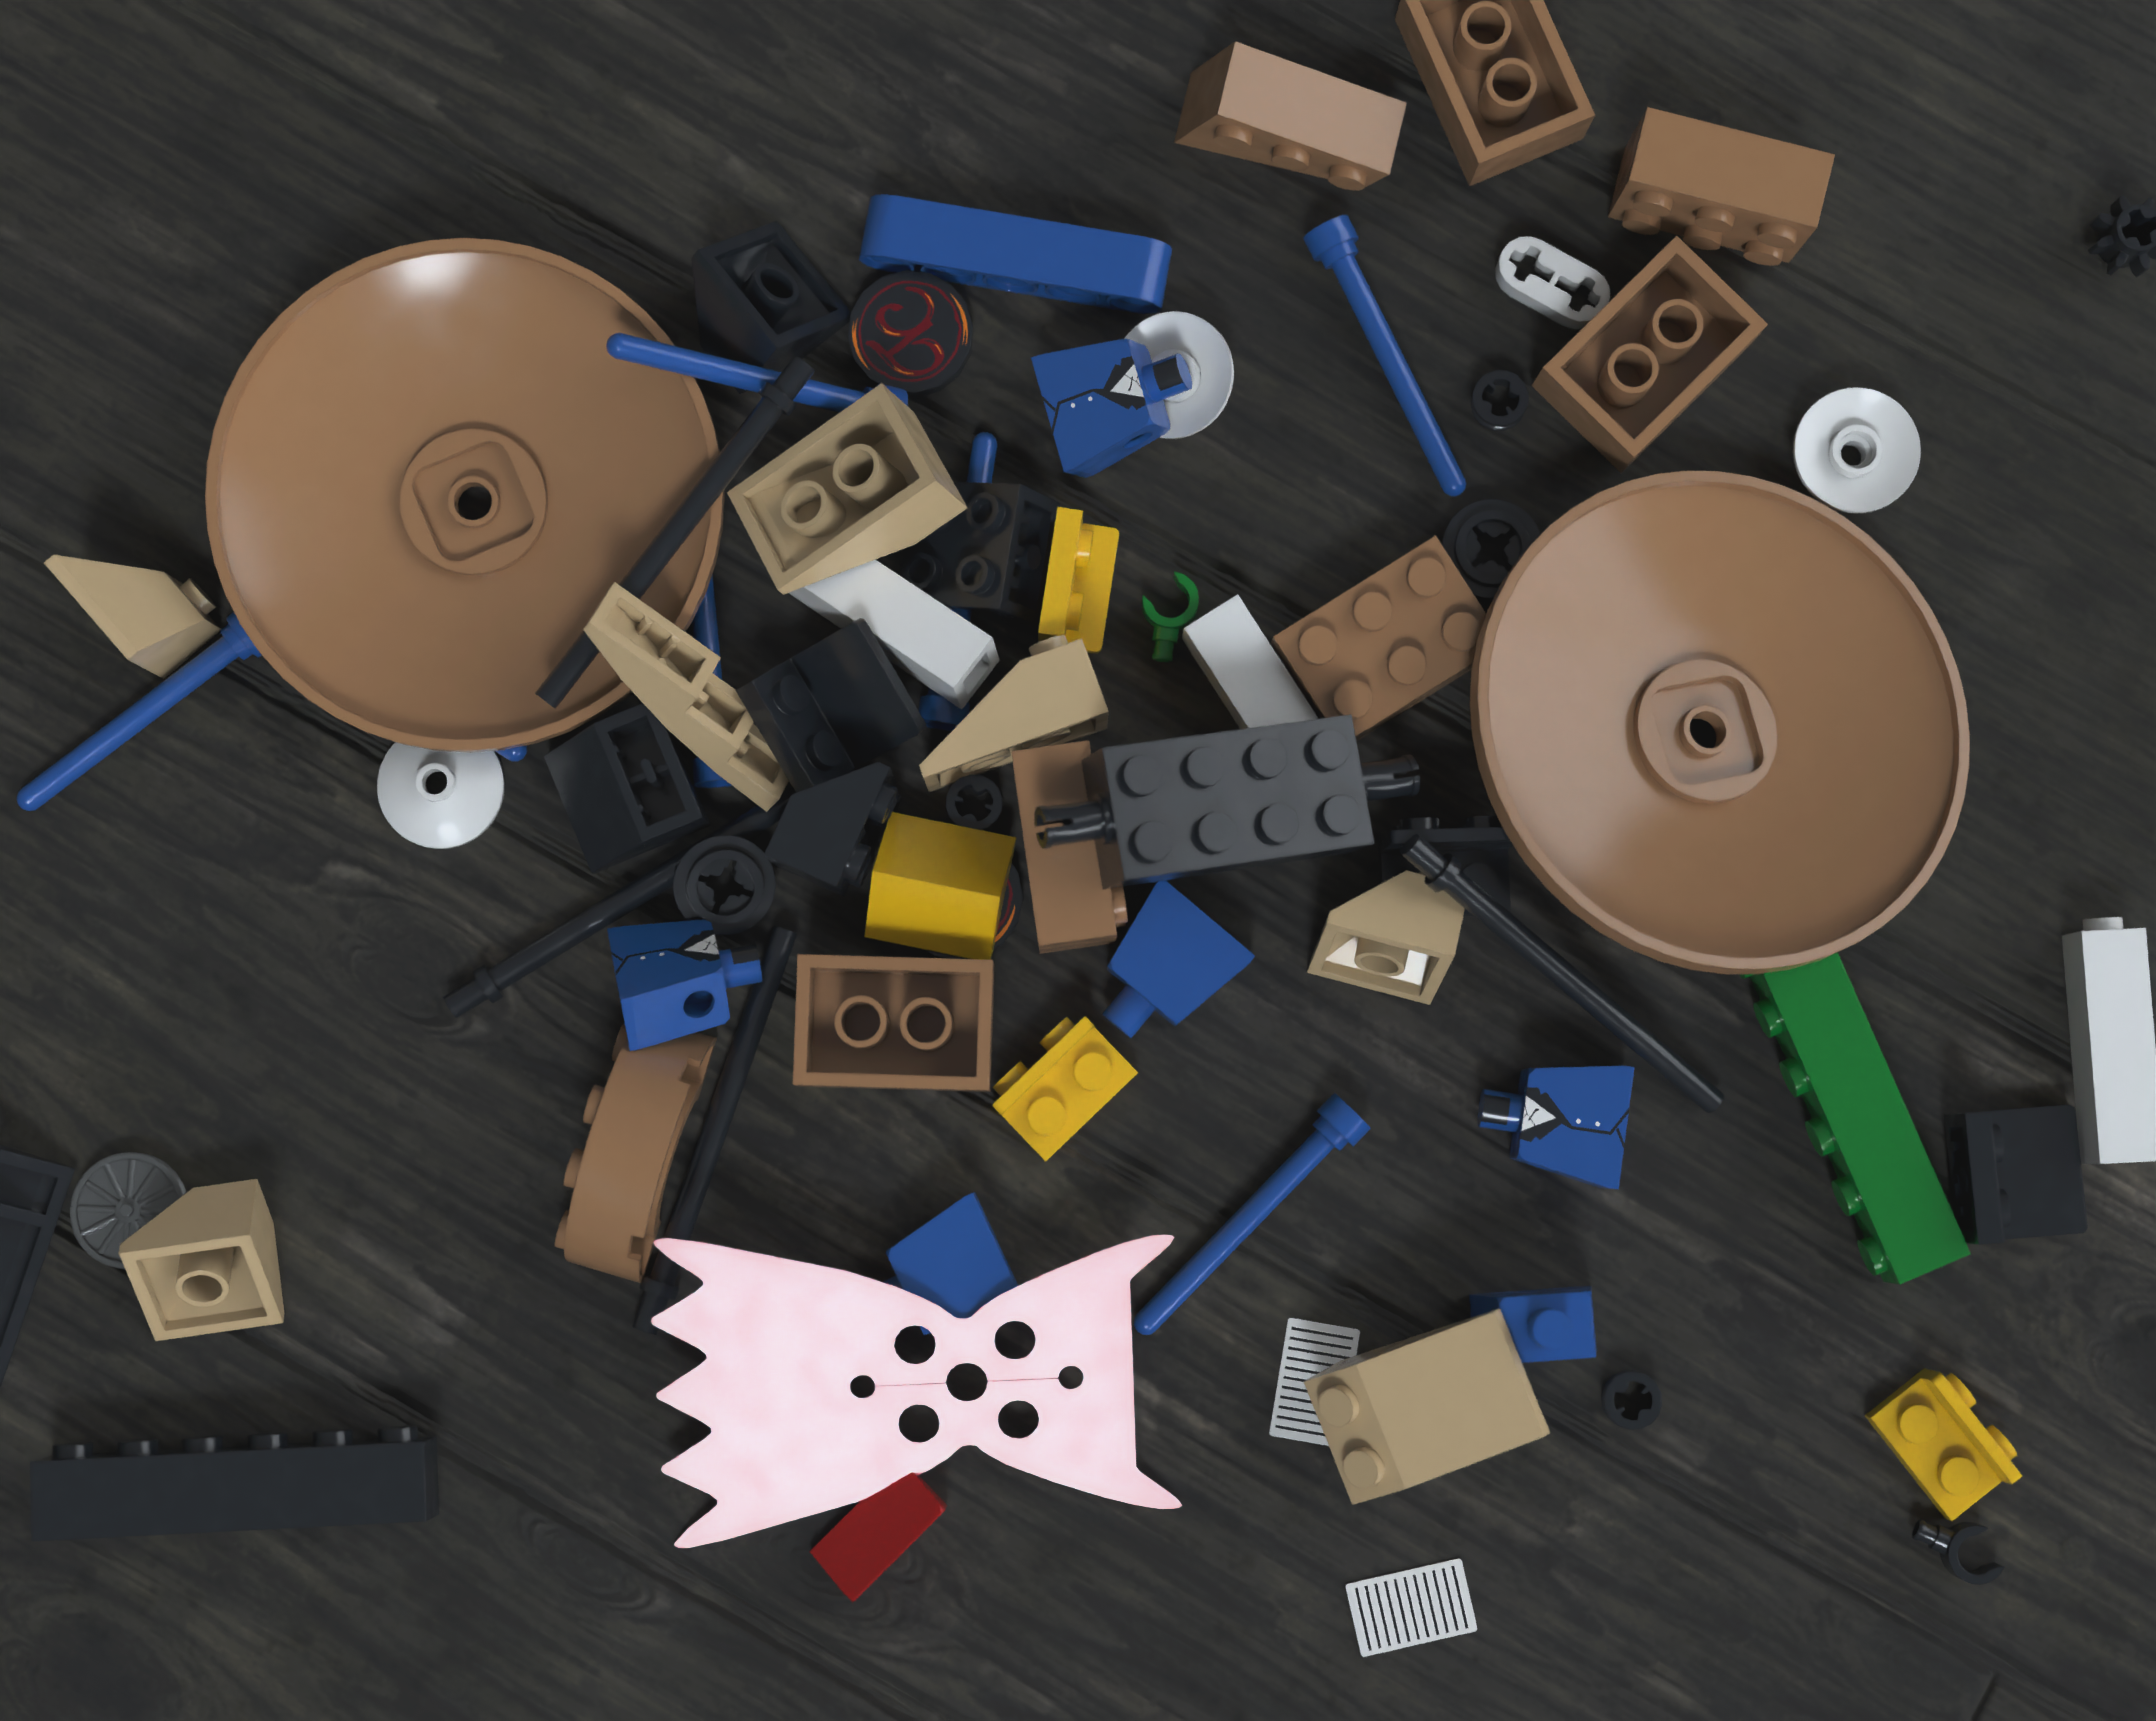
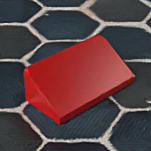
[809,1472,947,1603]

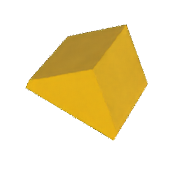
[865,812,1016,960]

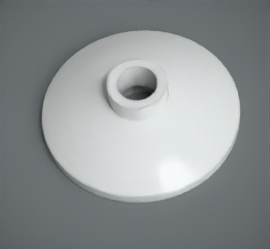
[1124,311,1234,439]
[1793,387,1921,513]
[377,742,505,849]

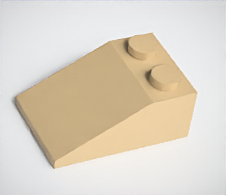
[727,383,967,595]
[919,635,1109,792]
[1304,1308,1550,1505]

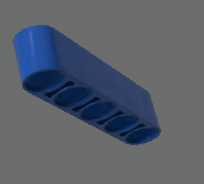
[859,194,1172,314]

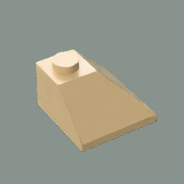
[44,555,221,679]
[1307,870,1465,1005]
[119,1179,285,1341]

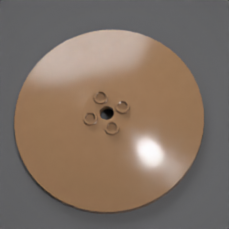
[205,238,725,753]
[1470,471,1970,974]

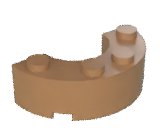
[555,1024,717,1283]

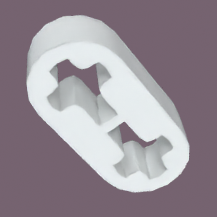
[1495,236,1610,329]

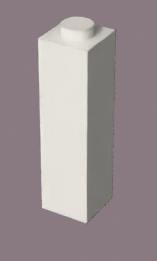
[789,560,1000,710]
[1182,594,1318,729]
[2062,917,2156,1164]

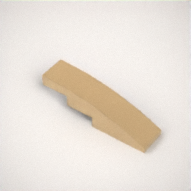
[583,582,789,812]

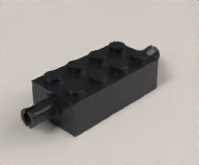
[1034,715,1420,889]

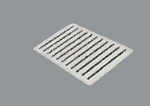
[1269,1318,1360,1446]
[1346,1558,1477,1657]

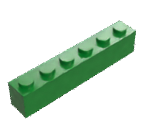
[1739,952,1971,1285]

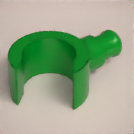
[1141,571,1199,662]

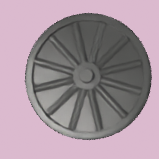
[70,1152,187,1269]

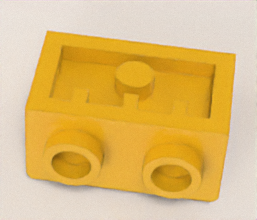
[1038,507,1119,653]
[992,1016,1138,1162]
[1865,1368,2022,1521]

